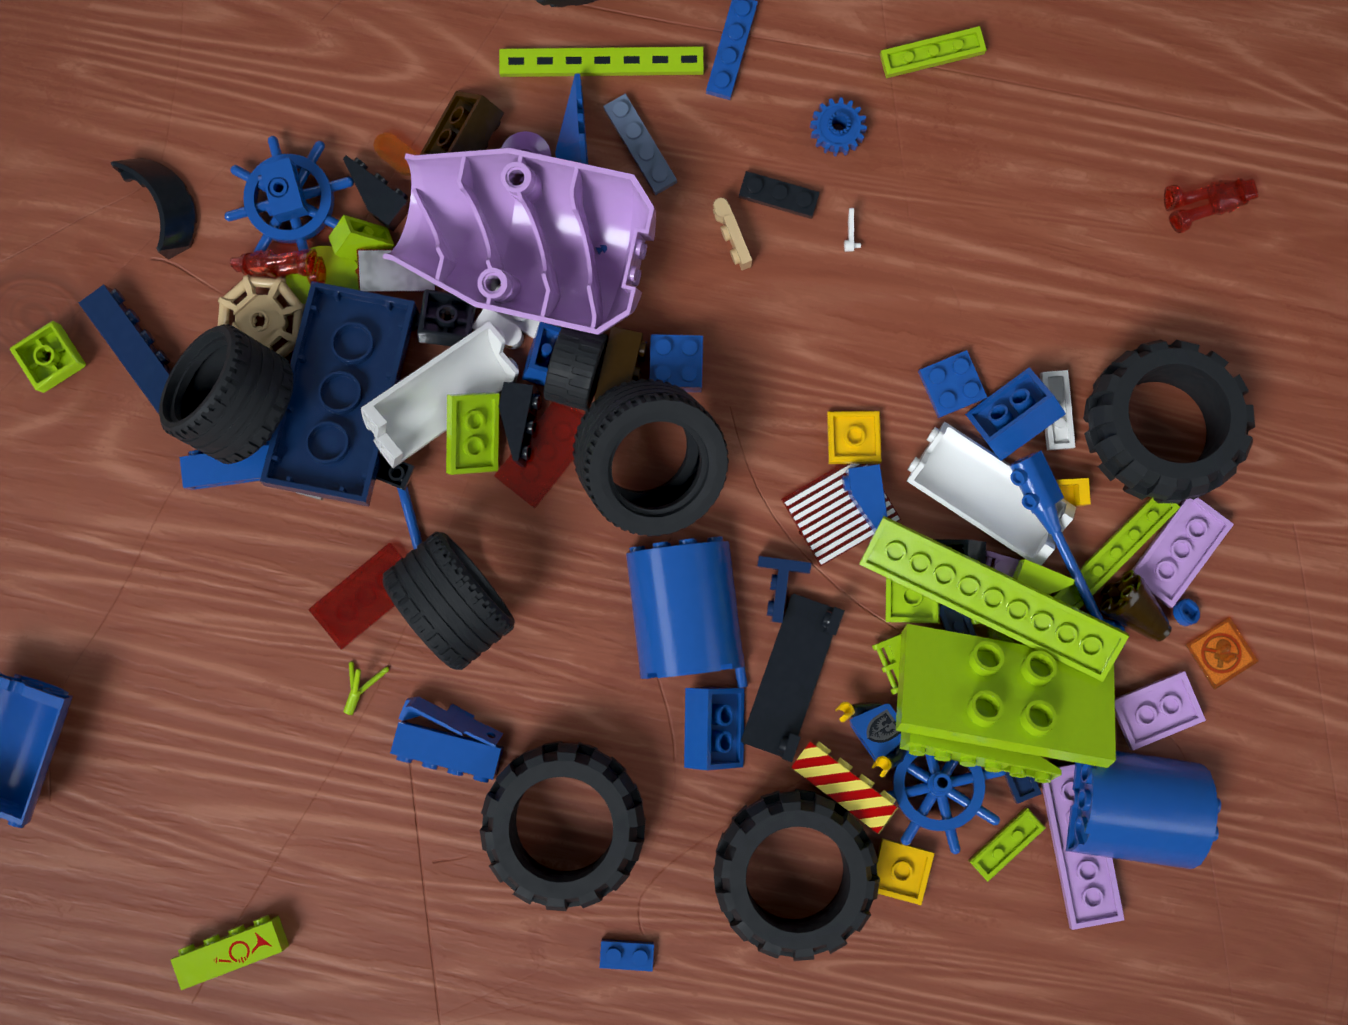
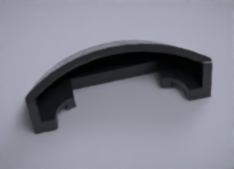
[111,158,197,260]

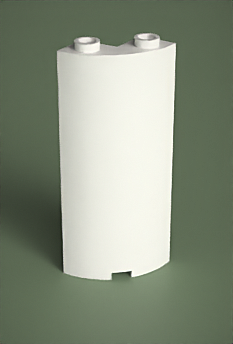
[361,321,519,468]
[907,422,1076,565]

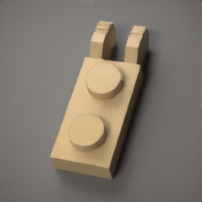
[713,198,752,270]

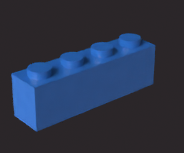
[179,440,270,490]
[390,721,504,783]

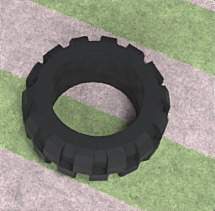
[1083,339,1255,503]
[480,741,646,911]
[713,789,880,961]

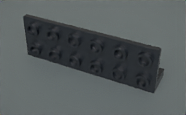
[741,594,845,762]

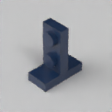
[756,556,811,623]

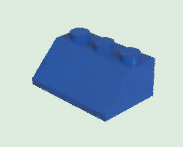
[965,367,1066,461]
[684,687,744,770]

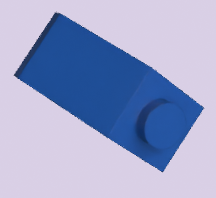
[522,322,562,386]

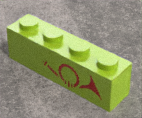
[171,915,289,990]

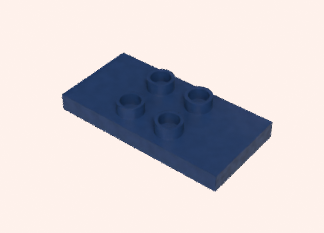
[260,281,417,507]

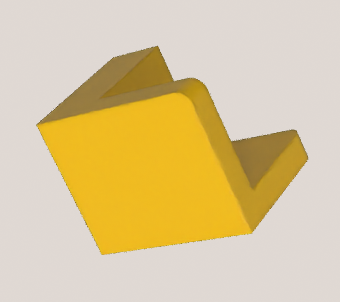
[1056,478,1091,507]

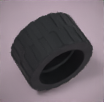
[544,327,608,411]

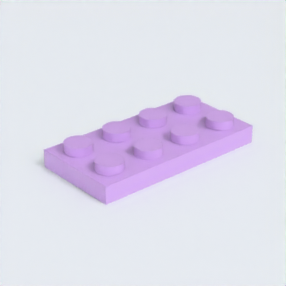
[1132,498,1234,608]

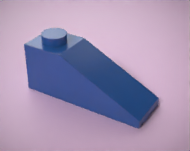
[842,464,888,533]

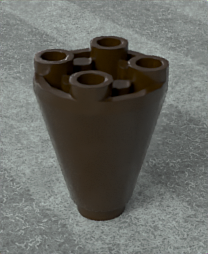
[1100,570,1172,642]

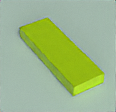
[968,807,1046,882]

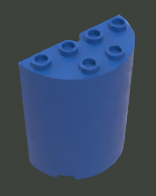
[626,536,744,679]
[0,672,73,828]
[1066,750,1221,869]

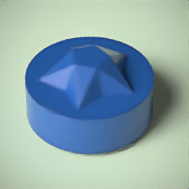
[1173,599,1200,626]

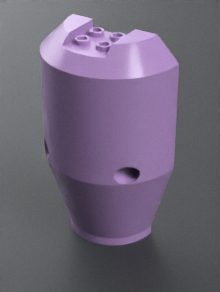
[383,148,656,335]

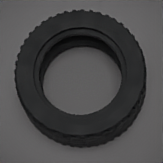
[573,378,729,536]

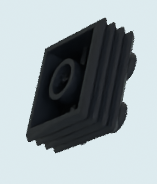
[417,289,476,346]

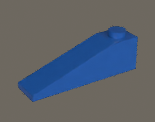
[555,73,588,165]

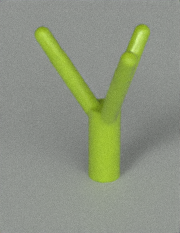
[343,661,389,715]

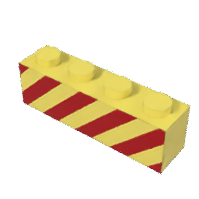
[791,741,898,834]

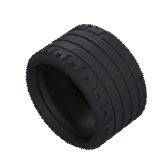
[159,324,293,464]
[383,532,515,670]

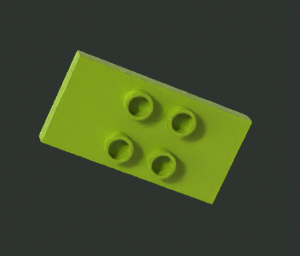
[896,624,1116,768]

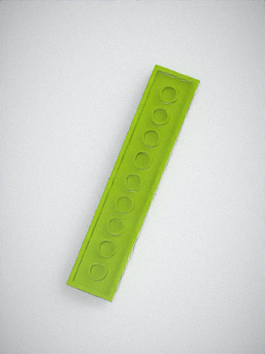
[859,516,1129,682]

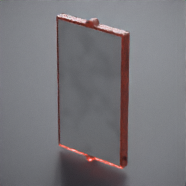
[355,249,436,293]

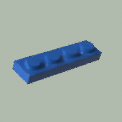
[706,0,758,100]

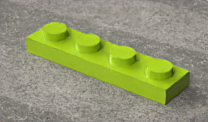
[880,26,986,78]

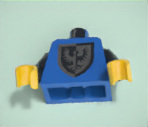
[835,702,908,777]

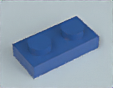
[599,939,654,972]

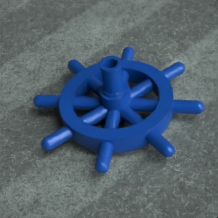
[880,751,1006,854]

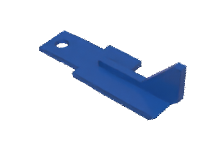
[398,696,503,747]

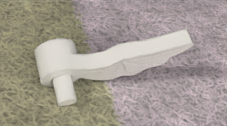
[844,208,861,252]

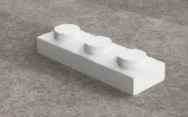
[1040,370,1075,451]

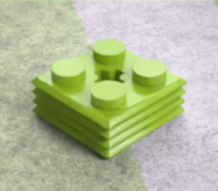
[10,321,86,393]

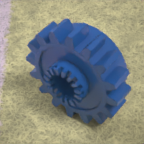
[810,97,867,156]

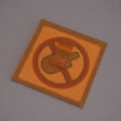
[1185,617,1259,689]

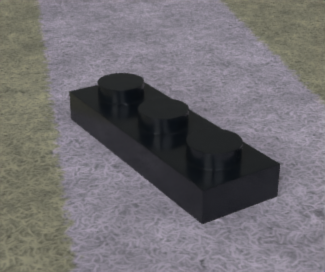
[738,171,820,219]

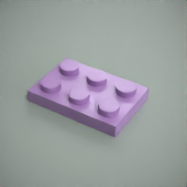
[1115,671,1206,750]

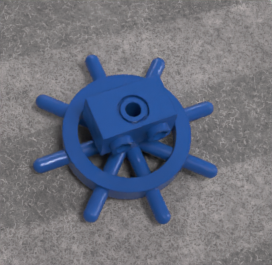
[224,136,354,263]

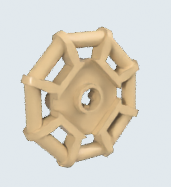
[218,274,306,357]

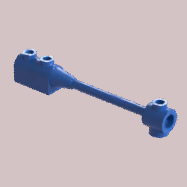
[1009,450,1125,647]

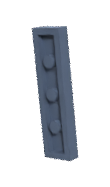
[603,94,677,195]

